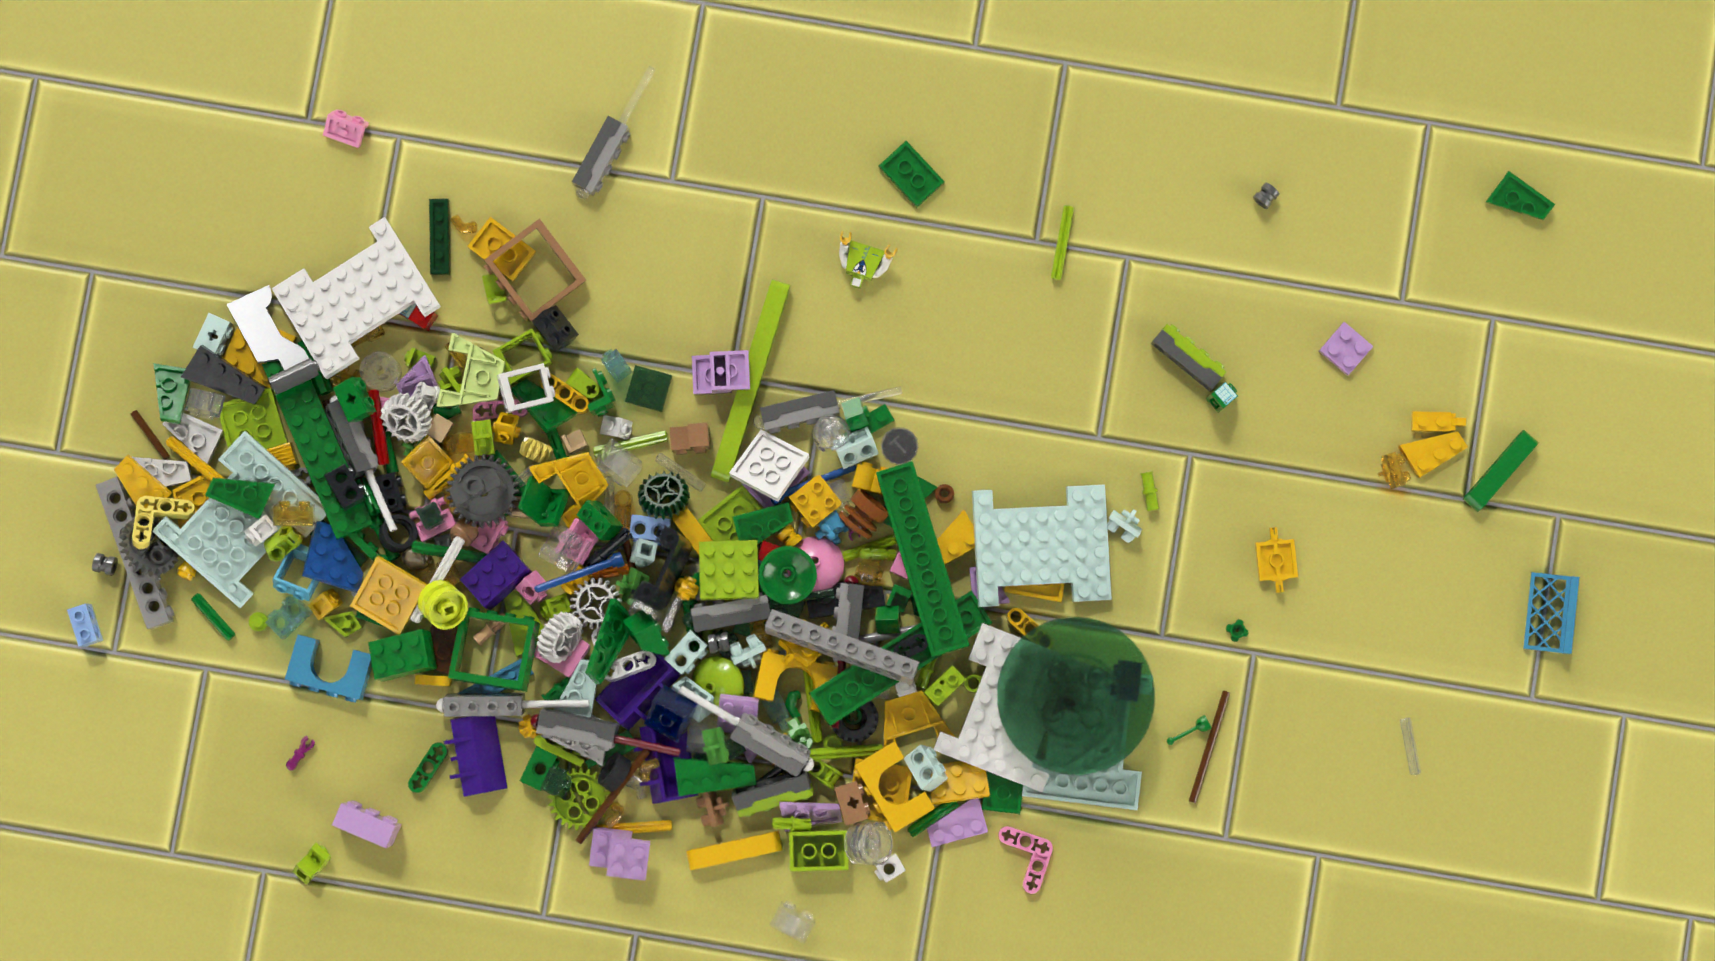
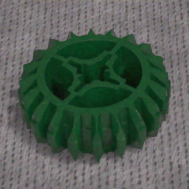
[638,471,690,520]

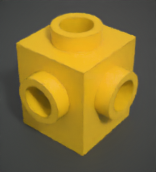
[492,412,521,445]

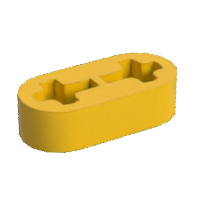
[414,675,451,686]

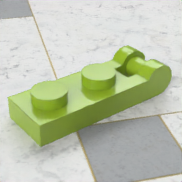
[534,735,586,767]

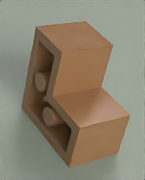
[670,423,710,455]

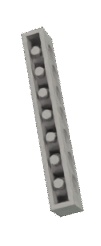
[95,477,174,630]
[765,609,919,686]

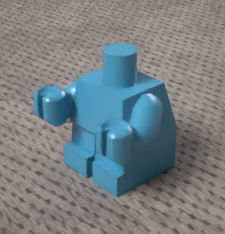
[815,510,849,545]

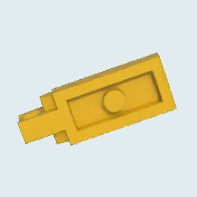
[1411,411,1466,432]

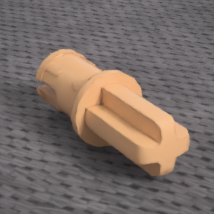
[473,613,506,645]

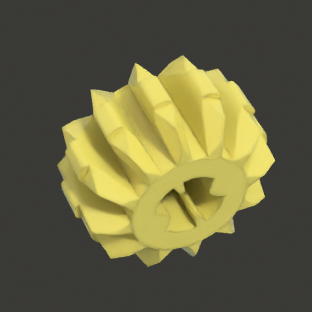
[519,437,553,463]

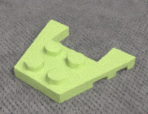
[437,333,506,407]

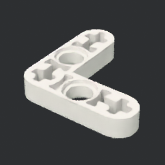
[592,629,656,682]

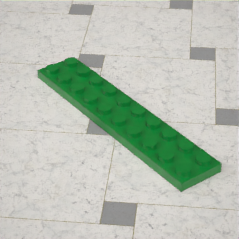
[262,361,373,540]
[876,461,970,657]
[809,590,992,726]

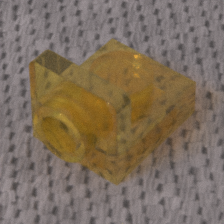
[444,432,475,456]
[749,619,774,649]

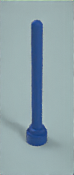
[770,465,856,505]
[534,551,625,593]

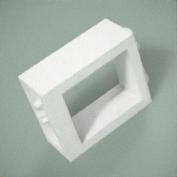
[497,363,555,413]

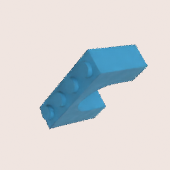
[285,635,372,703]

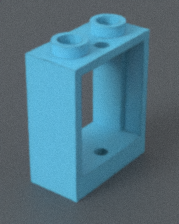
[273,541,320,601]

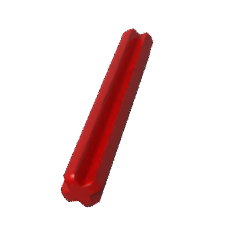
[368,389,389,465]

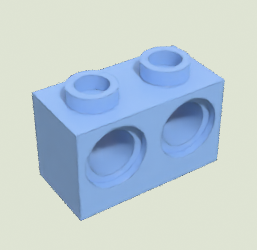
[629,514,671,546]
[67,603,103,647]

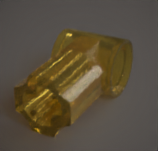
[614,490,633,528]

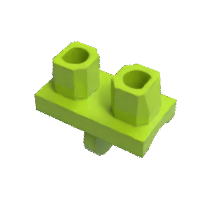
[438,366,462,393]
[471,419,495,456]

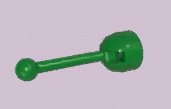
[1167,715,1212,745]

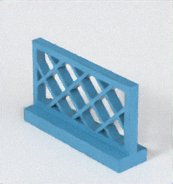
[1523,572,1579,654]

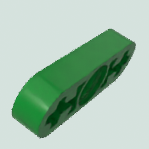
[408,742,448,793]

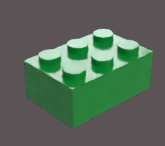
[368,629,437,682]

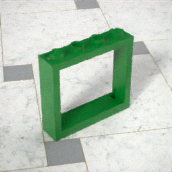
[448,607,540,692]

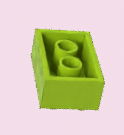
[789,829,849,871]

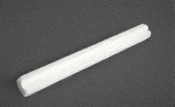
[410,536,465,623]

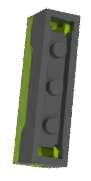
[1151,324,1226,392]
[732,768,814,817]

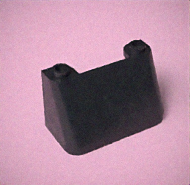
[628,525,692,611]

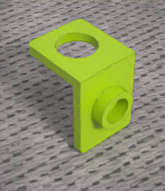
[482,273,507,304]

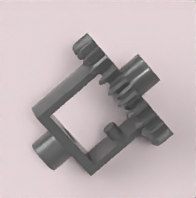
[446,454,521,528]

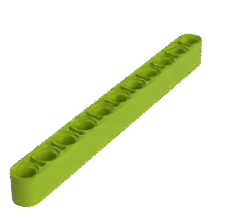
[711,279,790,483]

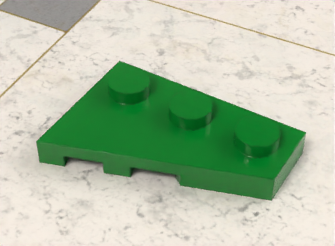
[511,379,577,433]

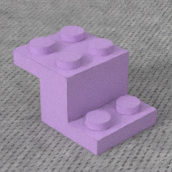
[692,350,750,395]
[589,827,650,881]

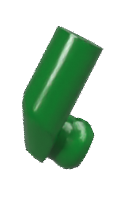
[432,403,462,419]
[785,690,801,719]

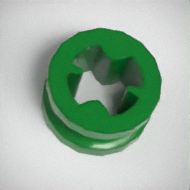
[845,709,863,725]

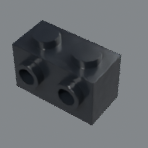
[532,305,579,352]
[375,472,408,515]

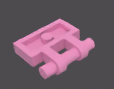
[409,496,456,542]

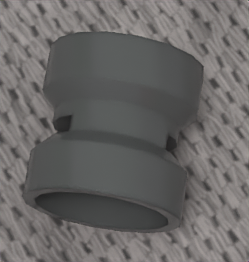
[1253,182,1280,209]
[92,553,118,576]
[708,632,730,654]

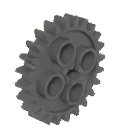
[119,517,180,577]

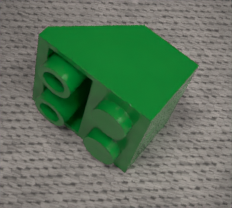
[623,609,670,656]

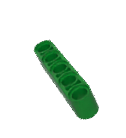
[1463,430,1539,512]

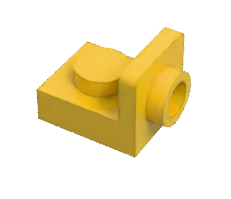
[308,588,343,620]

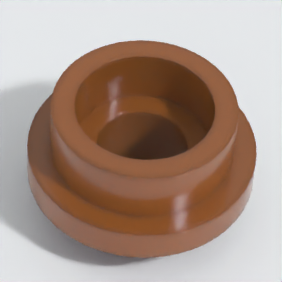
[935,484,954,503]

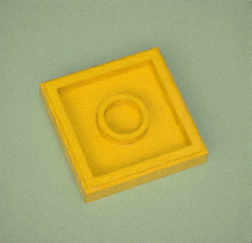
[401,435,454,490]

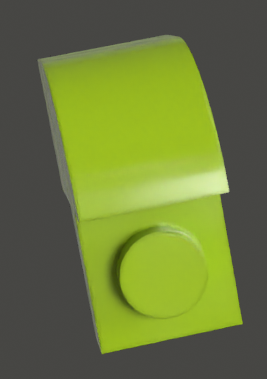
[292,842,332,885]

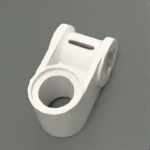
[412,382,440,411]

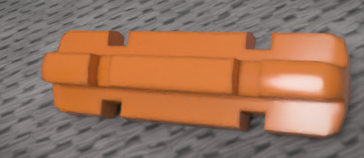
[592,563,629,580]

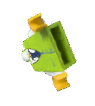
[839,231,898,289]

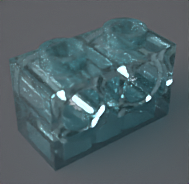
[601,349,633,383]
[265,596,313,639]

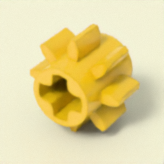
[674,576,699,600]
[518,714,538,739]

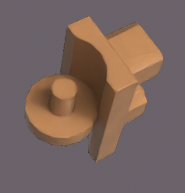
[696,791,730,827]

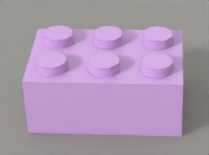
[332,800,402,848]

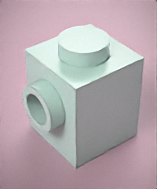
[630,538,658,567]

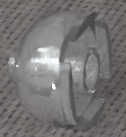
[812,415,852,451]

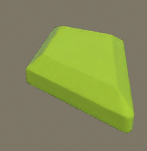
[324,611,362,637]

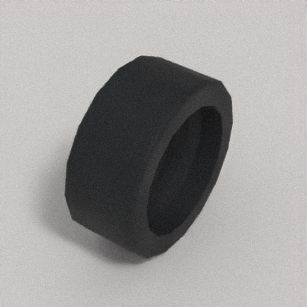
[379,514,418,553]
[598,753,631,792]

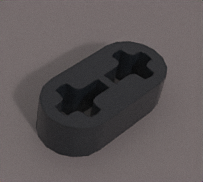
[893,634,928,658]

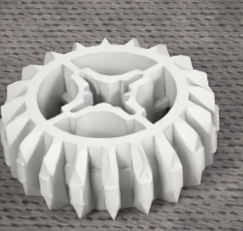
[380,393,432,443]
[570,578,622,629]
[536,612,583,663]

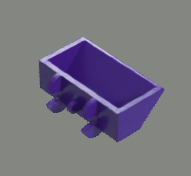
[595,649,681,730]
[443,716,508,797]
[633,719,699,804]

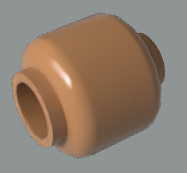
[450,519,479,547]

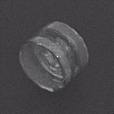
[844,822,893,865]

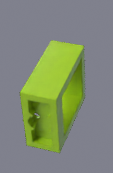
[492,328,553,386]
[923,665,966,706]

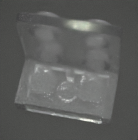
[538,524,592,573]

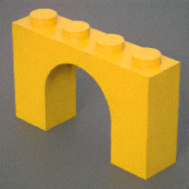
[753,649,838,713]
[853,741,935,832]

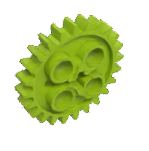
[548,767,610,831]

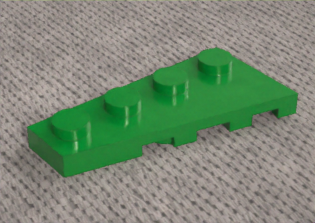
[585,598,631,684]
[674,757,756,796]

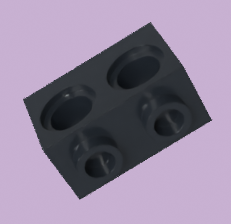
[324,464,366,512]

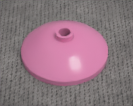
[787,536,844,593]

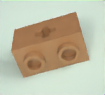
[834,781,871,826]

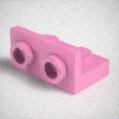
[323,110,369,148]
[470,518,509,554]

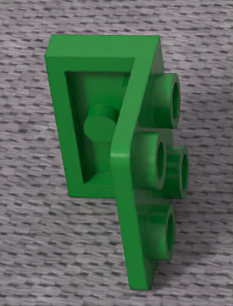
[587,368,616,417]
[518,476,570,527]

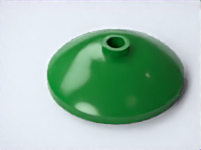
[759,546,817,604]

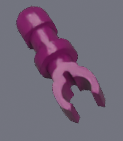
[286,735,315,771]

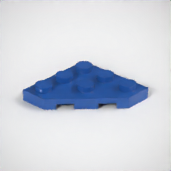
[302,521,363,593]

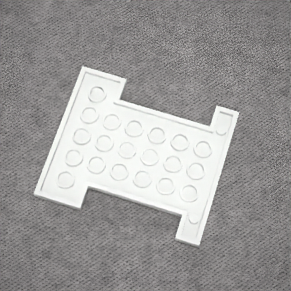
[272,217,441,379]
[933,623,1091,792]

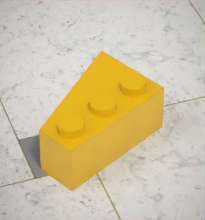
[937,510,975,565]

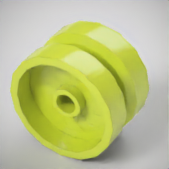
[418,580,468,630]

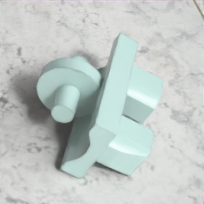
[1107,509,1142,543]
[729,634,766,669]

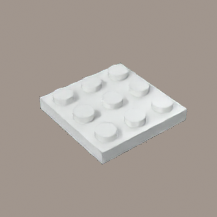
[729,430,810,502]

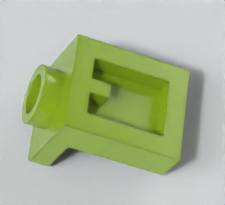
[404,347,436,369]
[540,593,573,621]

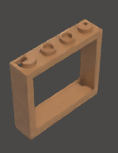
[484,218,586,322]

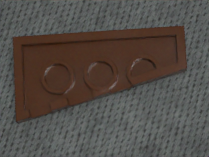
[429,624,458,674]

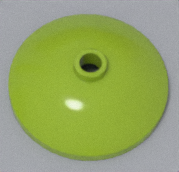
[692,656,744,714]

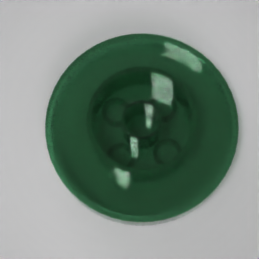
[997,616,1155,775]

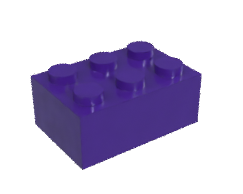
[460,541,532,610]

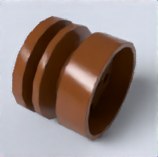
[838,489,889,539]

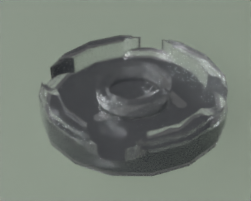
[880,427,919,465]

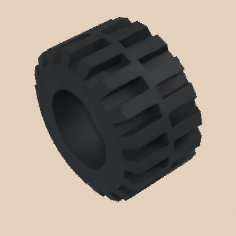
[832,700,879,742]

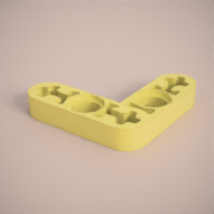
[132,496,195,549]

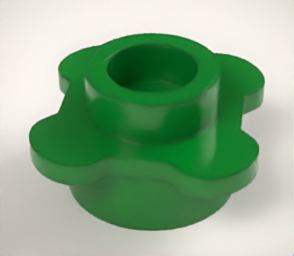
[1226,619,1249,642]

